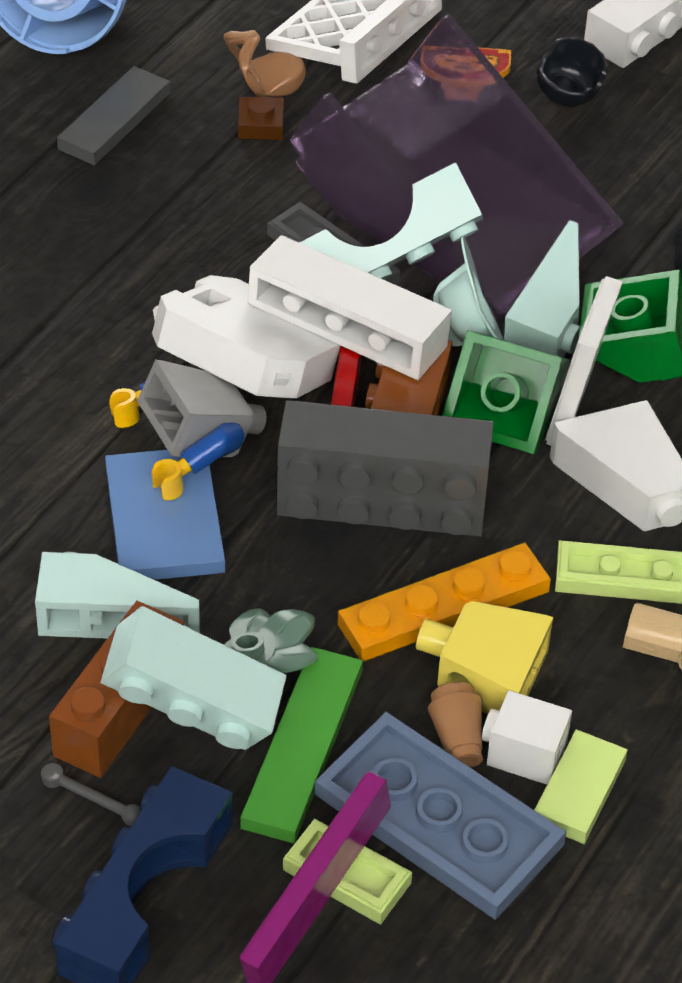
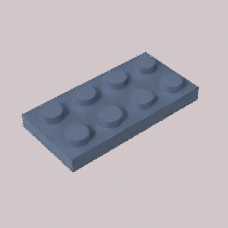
[314,712,566,920]

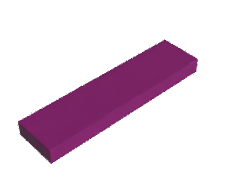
[239,771,391,983]

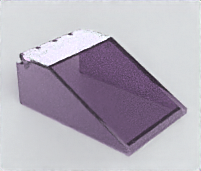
[290,15,624,320]

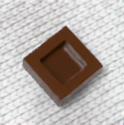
[238,96,284,140]

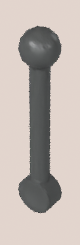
[41,763,140,826]

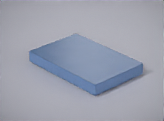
[105,450,225,580]

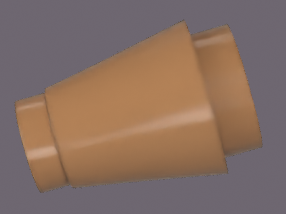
[428,682,483,768]

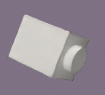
[482,690,572,784]

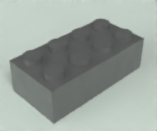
[277,400,493,537]

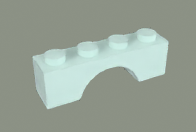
[300,162,484,280]

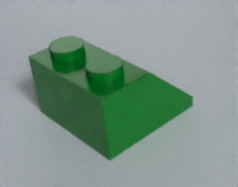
[579,270,682,383]
[442,330,571,454]

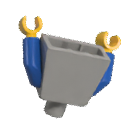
[109,359,266,501]

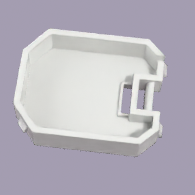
[152,275,341,399]

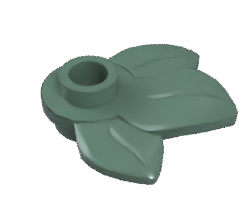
[224,608,318,673]

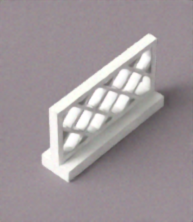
[265,0,442,83]

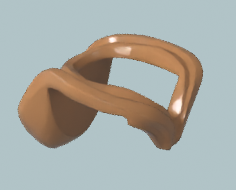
[224,30,306,98]

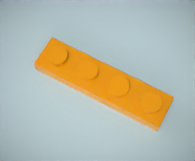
[338,542,551,662]

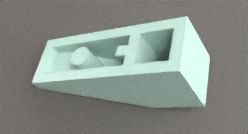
[504,220,580,357]
[35,552,200,639]

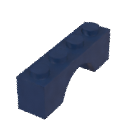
[52,766,233,983]

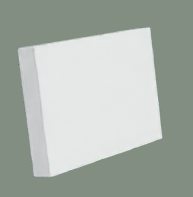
[545,276,623,446]

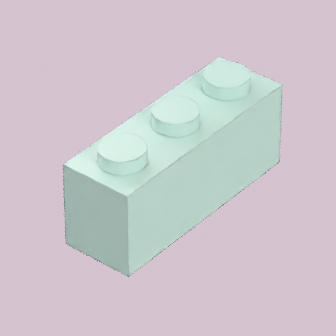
[100,606,286,750]

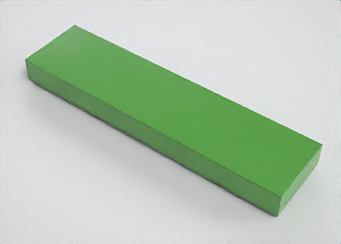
[241,647,363,844]

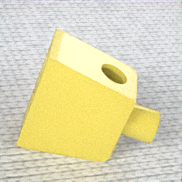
[416,601,553,714]

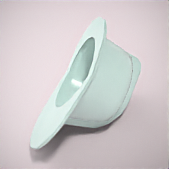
[433,236,503,346]

